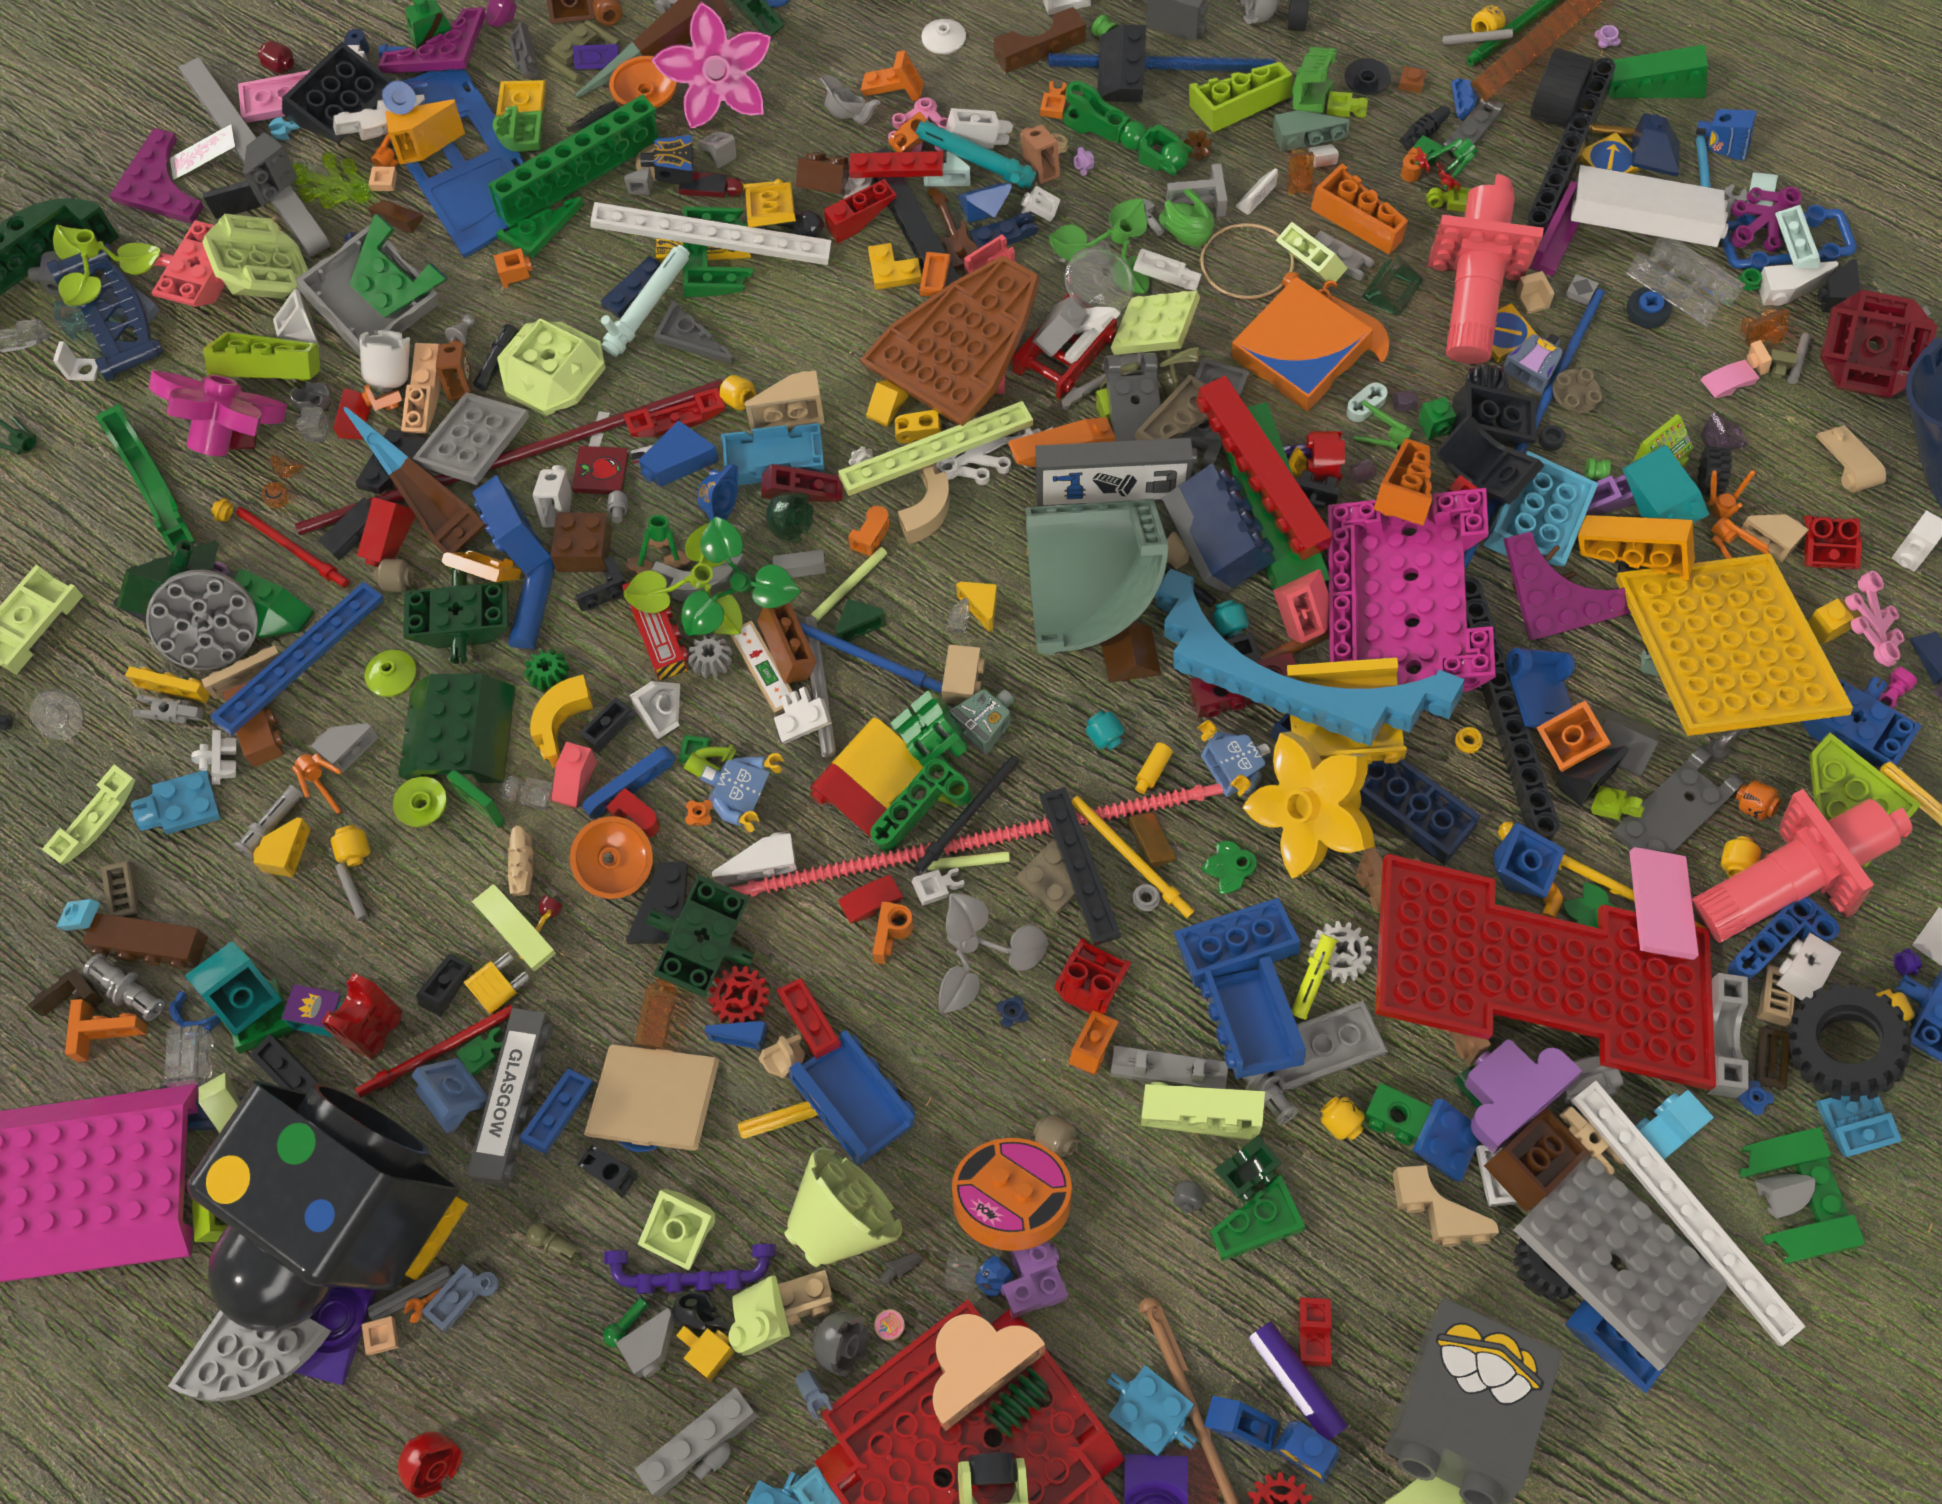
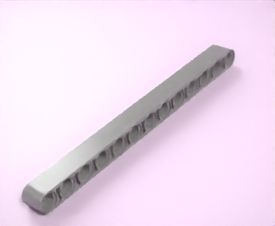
[178,57,331,258]

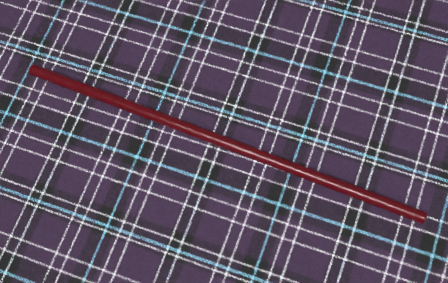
[295,379,723,535]

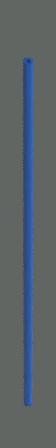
[1464,289,1605,571]

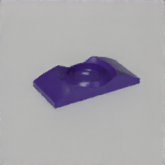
[293,1287,378,1386]
[1124,1454,1188,1504]

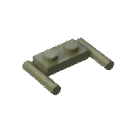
[544,20,622,83]

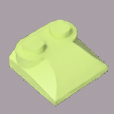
[637,1189,715,1270]
[729,1276,790,1356]

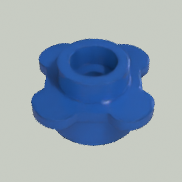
[1737,1080,1774,1115]

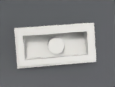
[1235,168,1278,215]

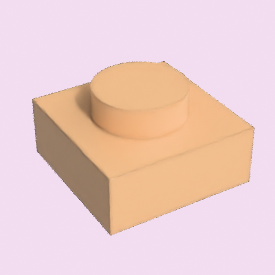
[368,167,397,191]
[1747,340,1772,376]
[362,1316,399,1356]

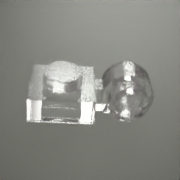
[500,776,553,811]

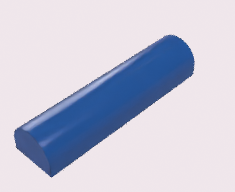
[508,552,555,650]

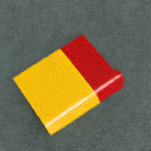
[810,717,923,838]

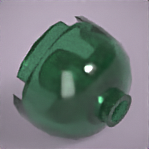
[766,491,814,543]

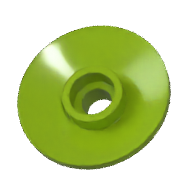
[365,650,417,697]
[393,777,447,827]

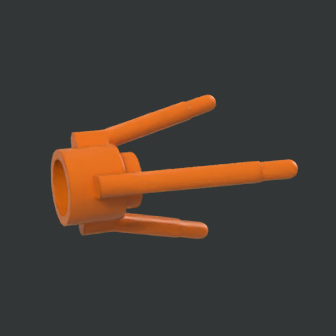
[371,133,399,167]
[1707,470,1755,520]
[1711,516,1769,559]
[292,753,342,814]

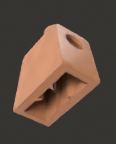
[1020,125,1060,184]

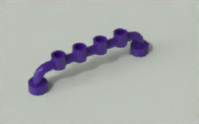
[604,1244,776,1294]

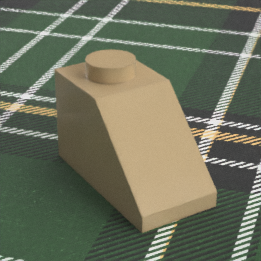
[1741,514,1809,562]

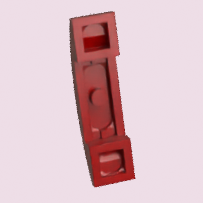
[623,388,725,437]

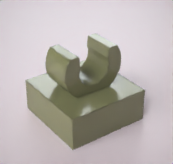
[1769,349,1798,379]

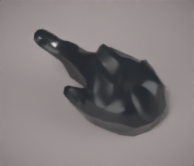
[776,210,824,237]
[672,1291,732,1332]

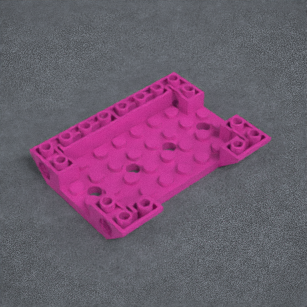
[1328,488,1496,692]

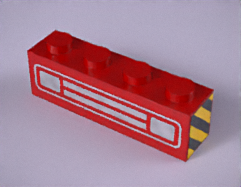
[622,582,689,681]

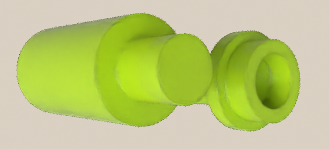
[683,744,737,778]

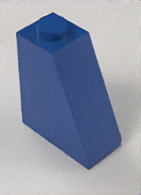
[638,420,719,487]

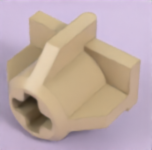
[759,1034,805,1079]

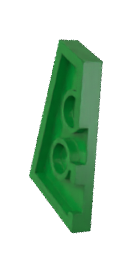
[1210,1174,1305,1262]

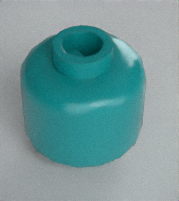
[1212,600,1249,639]
[1085,710,1125,751]

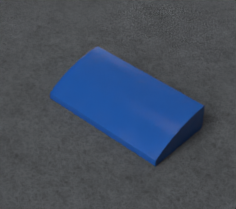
[1174,898,1300,988]

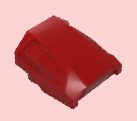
[1803,515,1862,570]
[1054,938,1132,1014]

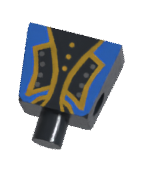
[640,135,693,186]

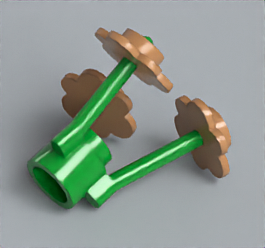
[626,515,691,575]

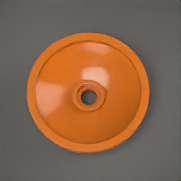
[609,56,678,108]
[569,816,653,899]

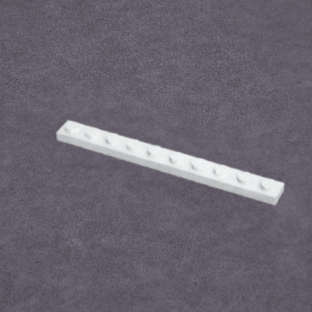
[590,202,831,265]
[1571,1081,1806,1346]

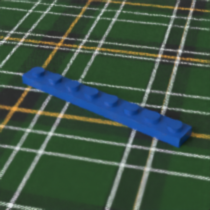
[211,581,384,736]

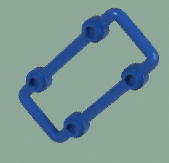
[1720,205,1857,273]

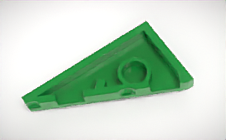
[496,196,584,259]

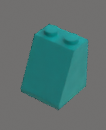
[185,941,282,1036]

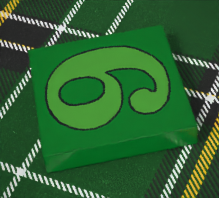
[446,770,505,829]

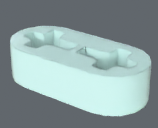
[1346,383,1388,422]

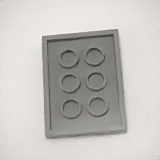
[412,392,530,485]

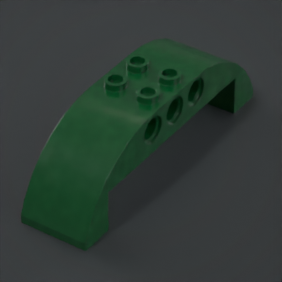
[0,198,119,296]

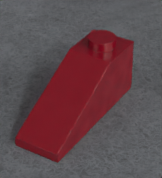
[761,464,843,502]

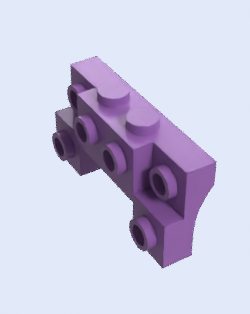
[1001,1241,1068,1319]

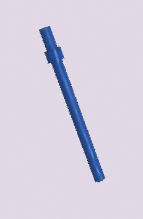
[800,622,943,694]

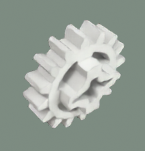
[1309,921,1372,983]

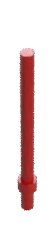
[235,507,350,588]
[355,1005,513,1098]

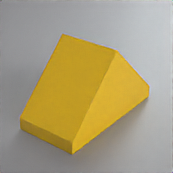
[866,380,909,427]
[956,581,997,632]

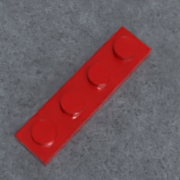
[849,151,944,178]

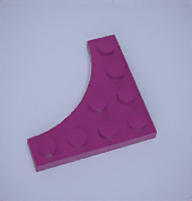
[378,7,486,74]
[109,128,204,224]
[1503,531,1631,640]

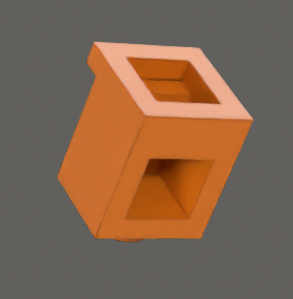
[493,248,533,288]

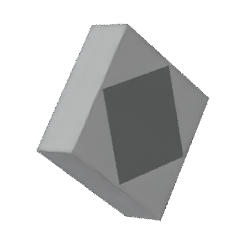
[1565,274,1599,305]

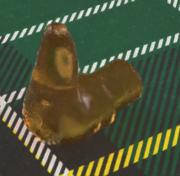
[270,455,303,478]

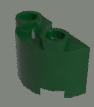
[1214,1135,1282,1203]

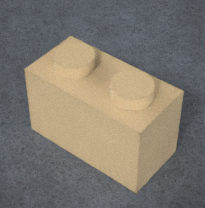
[941,644,985,705]

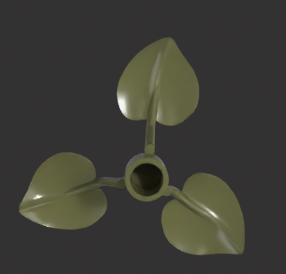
[1100,326,1200,399]

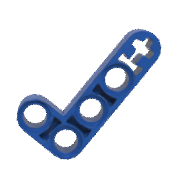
[1727,897,1839,982]

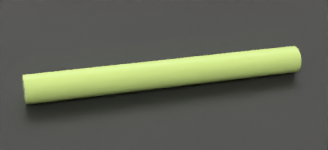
[810,547,887,622]

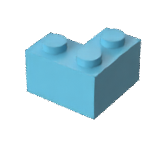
[1635,1090,1714,1160]

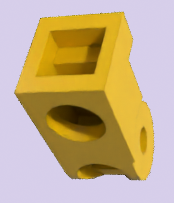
[895,410,942,444]

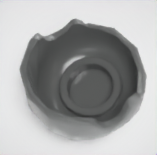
[290,381,332,415]

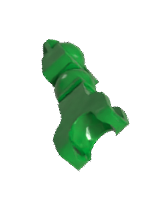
[1063,80,1193,175]

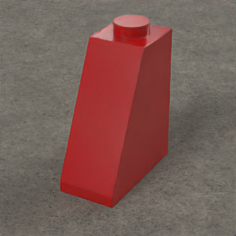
[357,497,416,567]

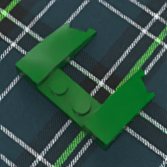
[683,206,753,297]
[1739,1127,1865,1264]

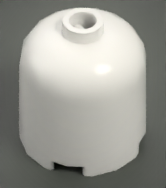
[360,330,410,392]

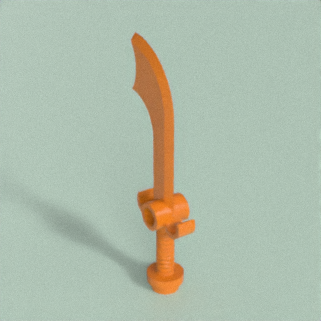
[1282,272,1389,362]

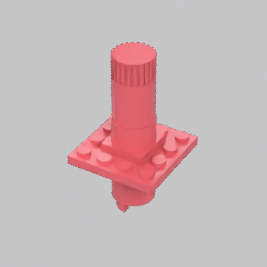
[1427,174,1544,364]
[1692,789,1913,943]

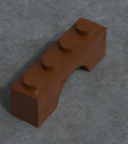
[993,7,1086,73]

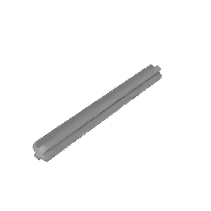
[802,616,836,758]

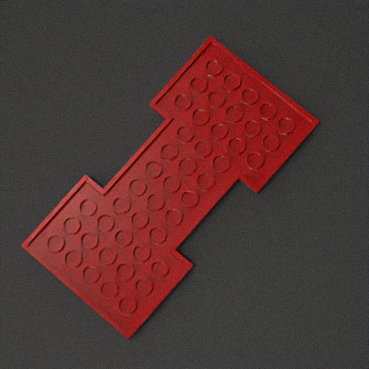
[1375,854,1716,1091]

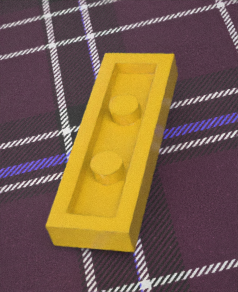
[125,666,210,704]

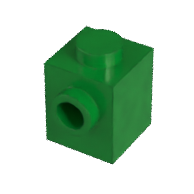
[1418,396,1456,440]

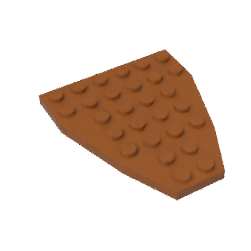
[860,255,1040,426]

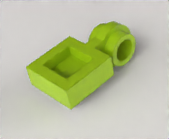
[1426,187,1472,212]

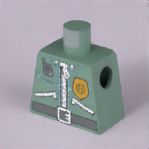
[950,690,1014,755]

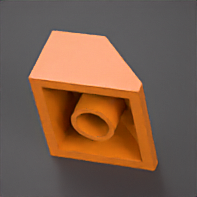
[1536,700,1612,772]

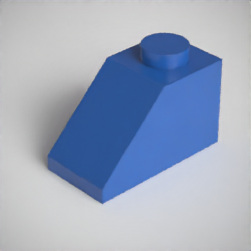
[1204,1396,1279,1452]

